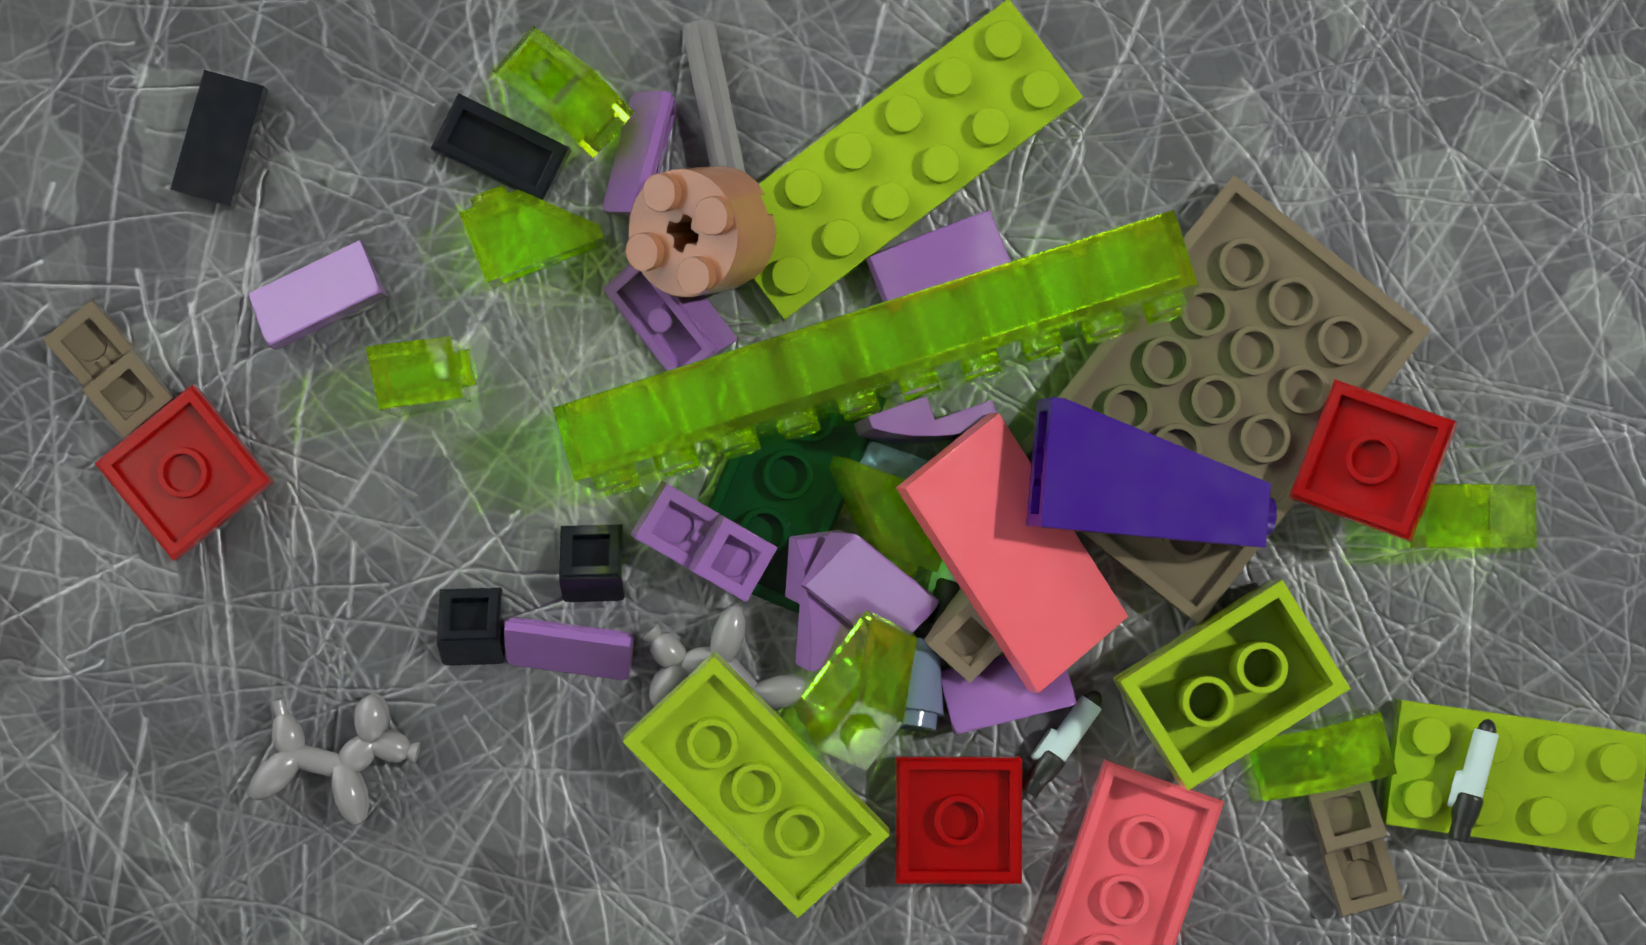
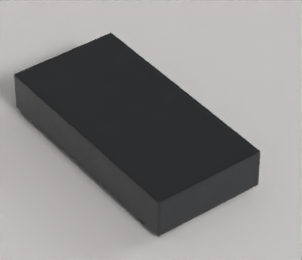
[170,70,268,208]
[431,93,571,205]

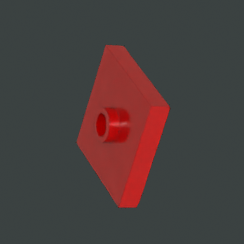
[1289,379,1457,543]
[94,384,275,561]
[895,756,1022,884]

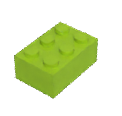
[1112,579,1351,791]

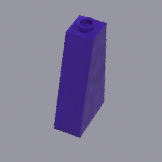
[1026,397,1277,548]

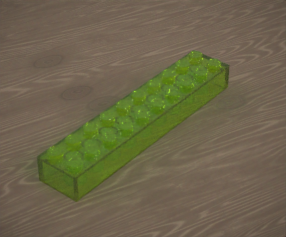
[552,210,1198,497]

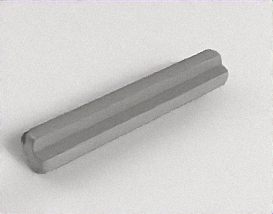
[682,19,746,173]

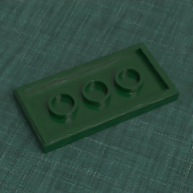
[684,336,893,614]

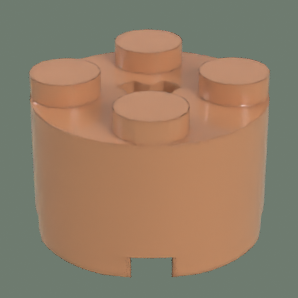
[626,166,776,297]

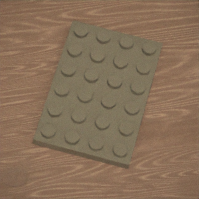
[1020,175,1431,624]

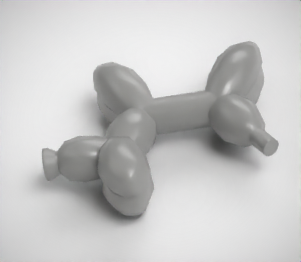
[642,603,812,710]
[248,693,421,825]

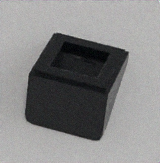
[559,524,625,602]
[437,587,505,666]

